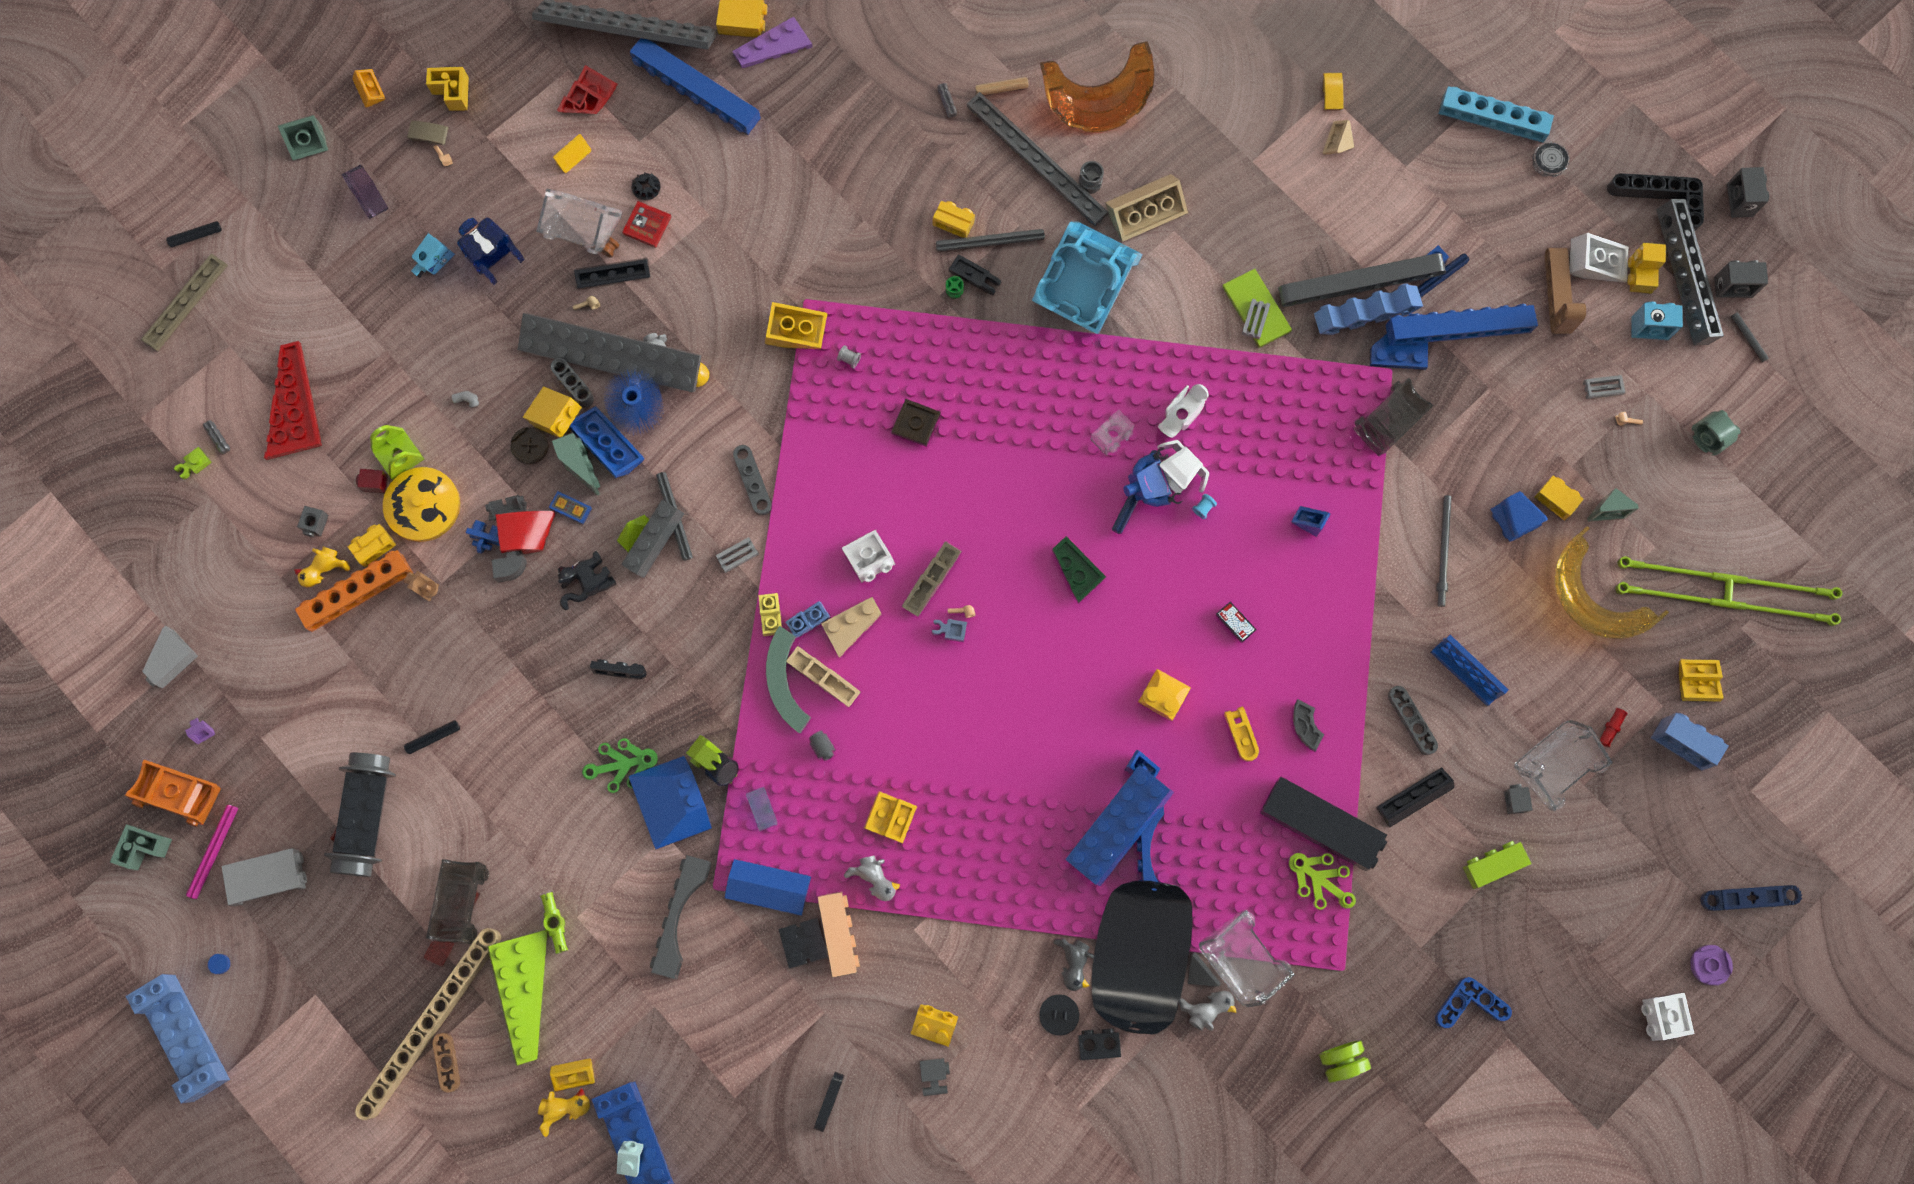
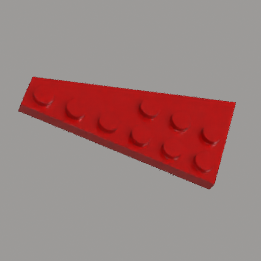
[264,341,322,460]

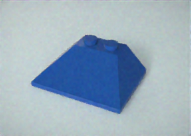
[628,756,712,850]

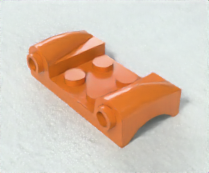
[125,760,221,827]

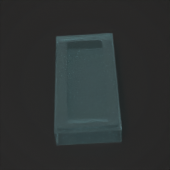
[746,787,778,831]

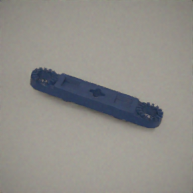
[1700,885,1802,911]

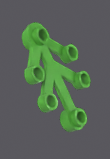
[582,738,658,793]

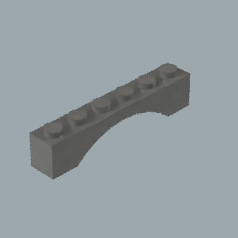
[650,855,712,979]

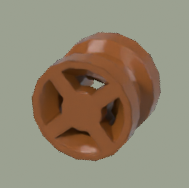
[596,235,620,258]

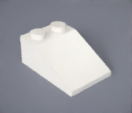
[1569,233,1629,283]

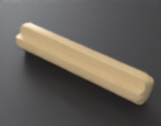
[975,77,1028,95]

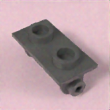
[485,495,527,521]

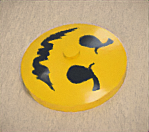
[383,467,460,542]

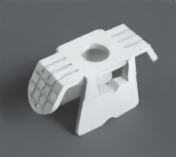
[1158,384,1208,438]
[1157,440,1209,493]

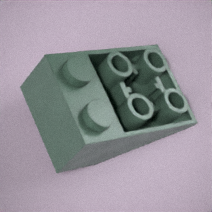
[552,433,601,495]

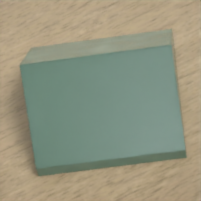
[278,115,328,160]
[1587,488,1639,522]

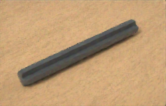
[656,472,693,561]

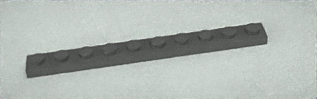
[967,92,1108,226]

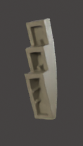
[902,541,962,617]

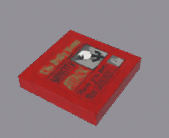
[622,201,672,248]

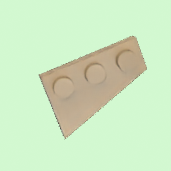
[821,597,882,658]

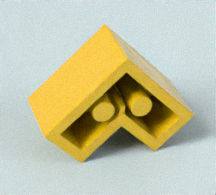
[426,67,469,111]
[1627,243,1666,294]

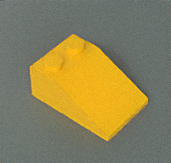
[765,302,827,349]

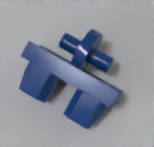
[466,520,500,554]

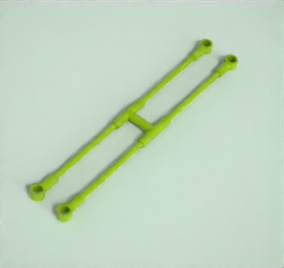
[1615,556,1843,626]

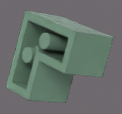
[110,824,172,870]

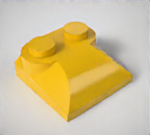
[1138,669,1191,721]

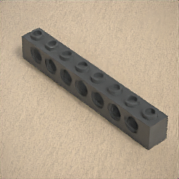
[1656,199,1724,345]

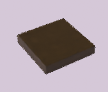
[892,399,941,447]

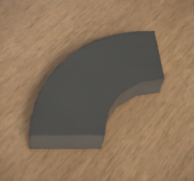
[1293,699,1324,752]

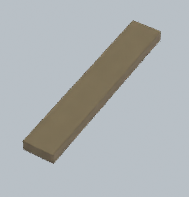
[141,254,228,352]

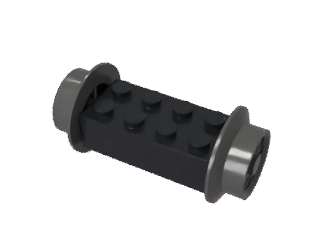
[324,752,396,877]

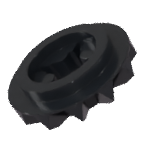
[631,172,661,200]

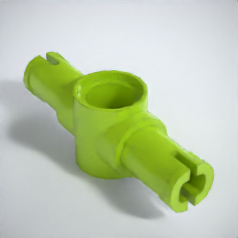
[540,892,568,954]

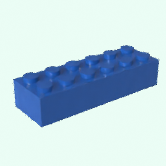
[1065,765,1174,886]

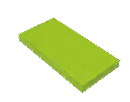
[1222,269,1292,348]

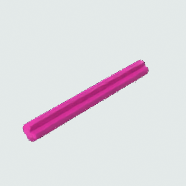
[186,805,238,899]

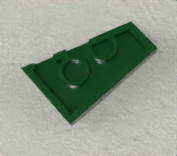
[1052,536,1106,604]

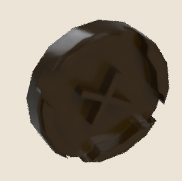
[510,427,549,464]

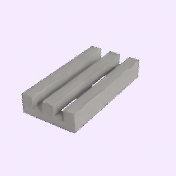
[1242,299,1270,339]
[1583,375,1625,399]
[716,537,759,573]

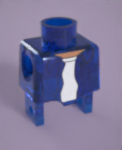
[457,217,525,285]

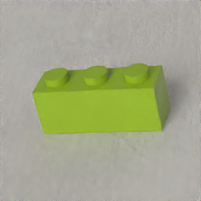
[1462,841,1532,889]

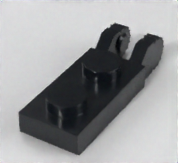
[949,254,1001,295]
[590,659,647,679]

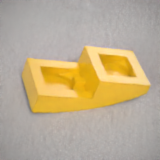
[1323,73,1344,110]

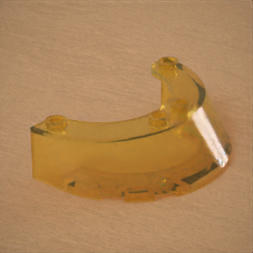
[1555,526,1669,639]

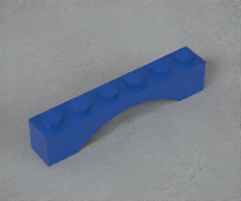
[1136,806,1164,891]

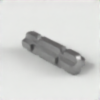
[938,83,957,118]
[203,420,230,454]

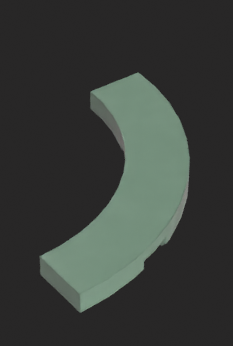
[766,626,811,734]

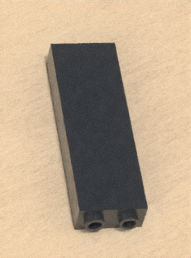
[1260,777,1387,871]

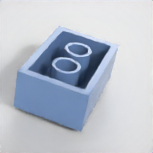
[1651,713,1728,770]

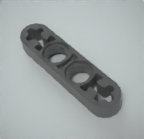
[1388,686,1438,755]

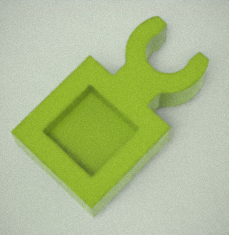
[174,447,212,479]

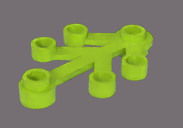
[1289,853,1356,910]

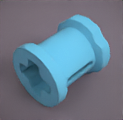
[1192,494,1217,519]

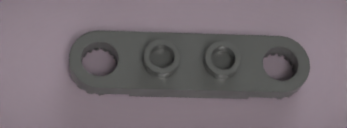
[733,445,772,516]

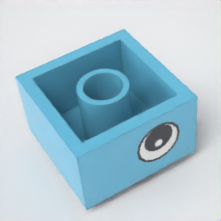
[1631,302,1683,340]

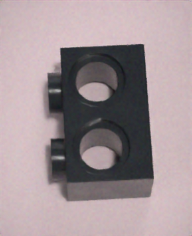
[1077,1028,1121,1060]

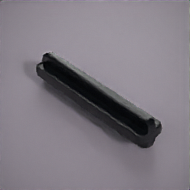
[166,221,222,247]
[404,720,460,754]

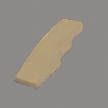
[786,646,860,707]

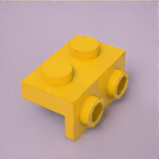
[911,1004,958,1047]

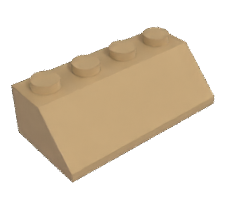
[1105,174,1188,242]

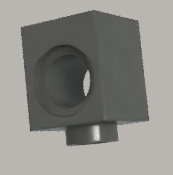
[297,506,329,537]
[1504,784,1533,814]

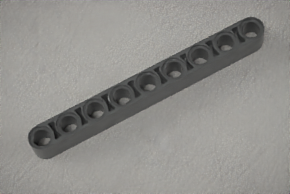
[1278,253,1446,307]

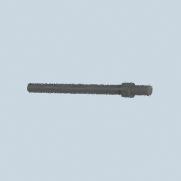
[1436,495,1452,607]

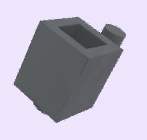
[920,1058,950,1096]

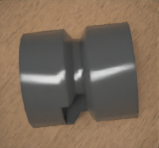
[1079,161,1104,194]

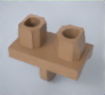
[404,571,439,602]

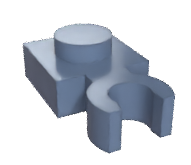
[932,619,967,642]

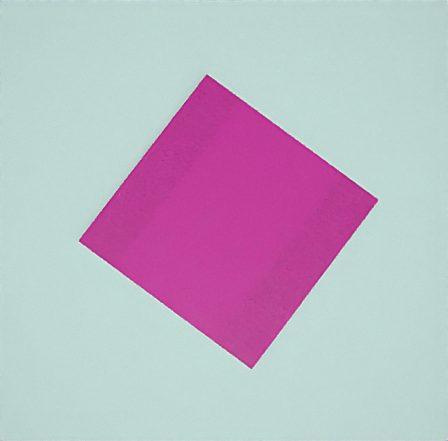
[713,299,1393,971]

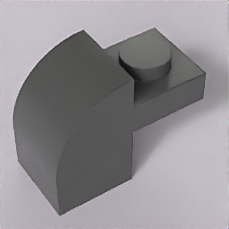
[492,550,527,583]

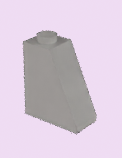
[142,626,198,688]

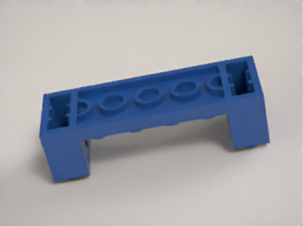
[591,1082,674,1184]

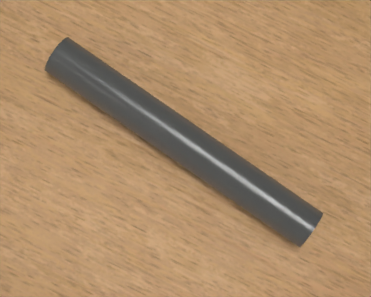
[1731,312,1769,362]

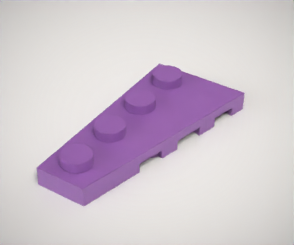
[732,17,813,69]

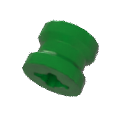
[945,276,964,299]

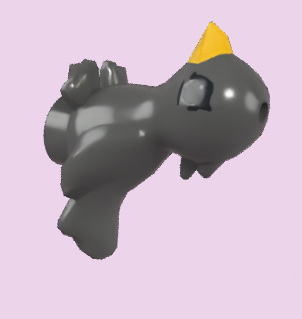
[1053,938,1094,991]

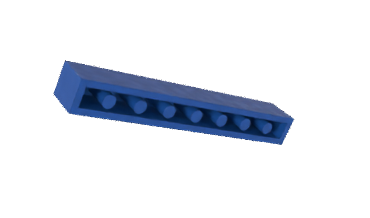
[630,38,761,135]
[1385,304,1538,346]

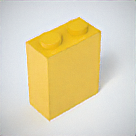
[716,0,768,38]
[523,386,582,438]

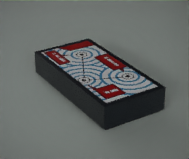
[1216,601,1257,643]

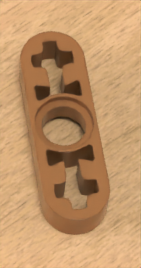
[433,1033,460,1093]

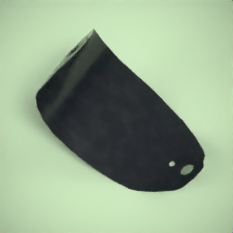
[1092,880,1192,1035]

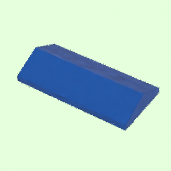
[569,406,645,478]
[725,859,811,916]

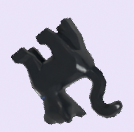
[558,551,617,610]

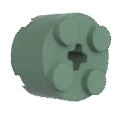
[1692,410,1741,456]

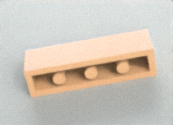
[818,892,860,977]

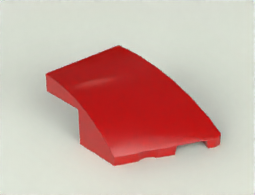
[557,65,618,114]
[496,511,556,554]

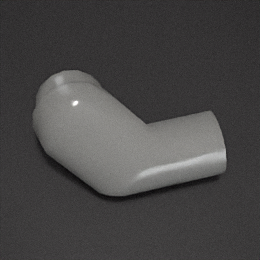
[452,391,479,407]

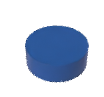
[208,954,230,974]

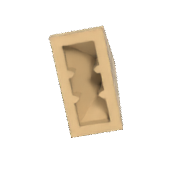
[1323,120,1354,155]

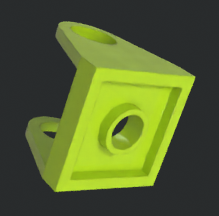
[370,425,425,480]

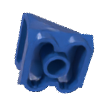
[1490,491,1548,542]

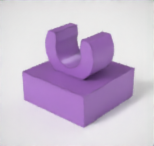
[185,718,215,744]

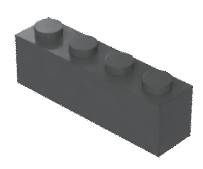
[621,500,685,578]

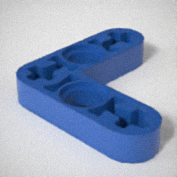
[1435,977,1512,1028]

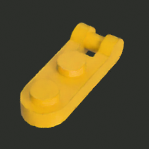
[1224,706,1259,762]

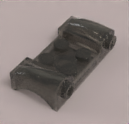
[1353,378,1434,457]
[426,859,489,945]

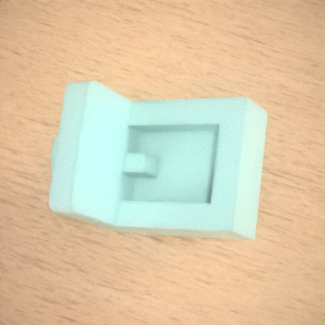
[617,1141,643,1177]

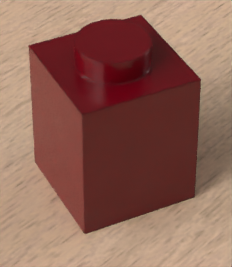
[356,469,388,494]

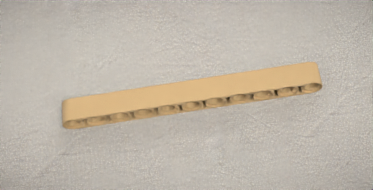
[355,928,501,1120]

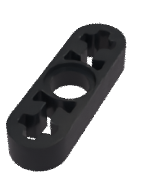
[814,1072,845,1132]

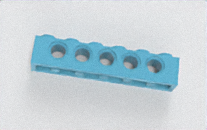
[1438,86,1554,143]

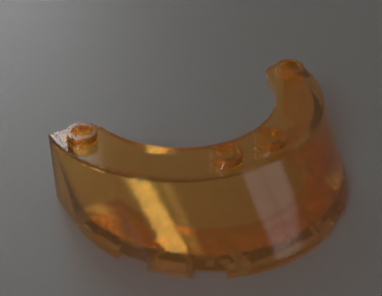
[1040,41,1154,132]

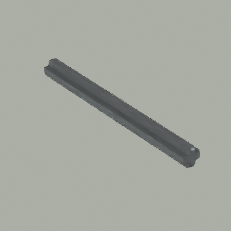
[936,229,1045,251]

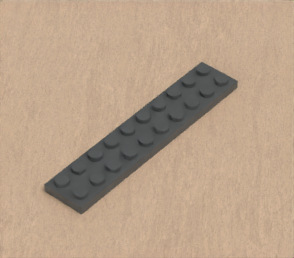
[532,0,717,49]
[517,313,702,392]

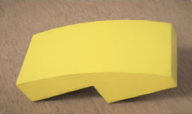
[758,593,782,636]

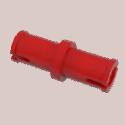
[1598,708,1628,748]

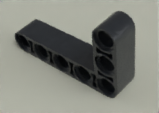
[1607,173,1704,231]

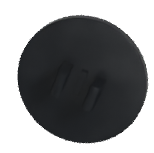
[1039,994,1080,1036]

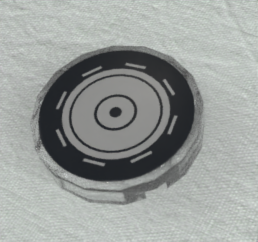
[1532,142,1570,177]

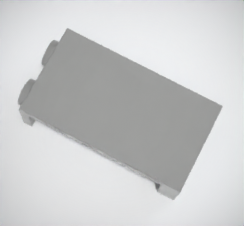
[221,848,307,906]

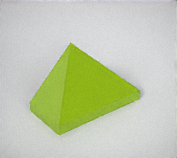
[617,515,649,553]

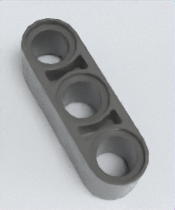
[551,358,594,407]

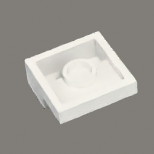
[842,530,895,583]
[1641,993,1694,1041]

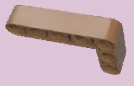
[1545,248,1586,334]

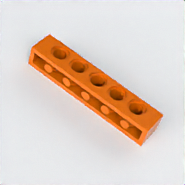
[295,550,414,632]

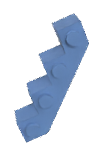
[1314,284,1423,335]

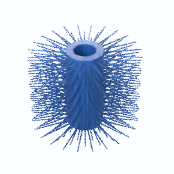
[604,370,665,436]

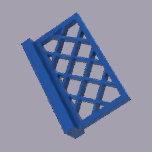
[1430,635,1509,706]

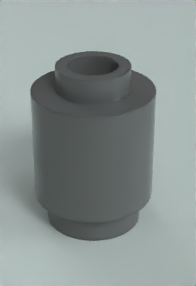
[809,731,836,761]

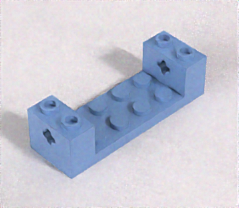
[126,974,230,1103]

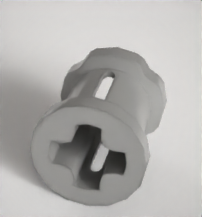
[837,345,861,369]

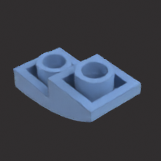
[786,601,831,638]

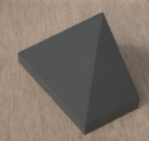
[1188,952,1222,987]

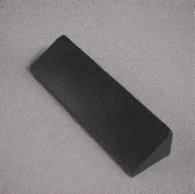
[574,257,651,289]
[1377,767,1454,827]

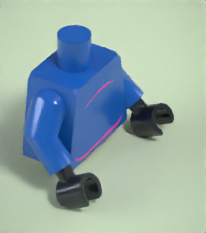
[1123,447,1183,507]

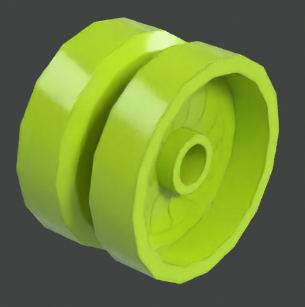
[1318,1040,1371,1083]

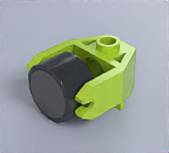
[686,735,739,787]

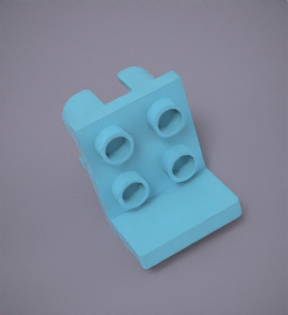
[1032,222,1143,334]

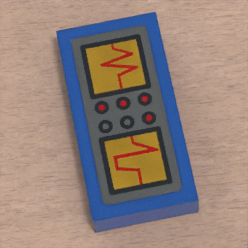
[549,491,592,525]

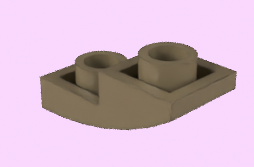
[407,120,449,145]

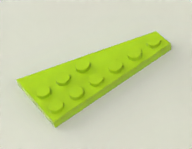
[487,930,547,1065]

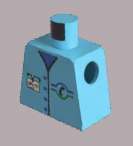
[411,233,455,278]

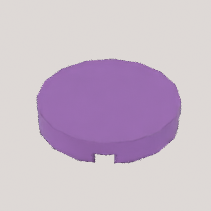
[1690,945,1733,985]

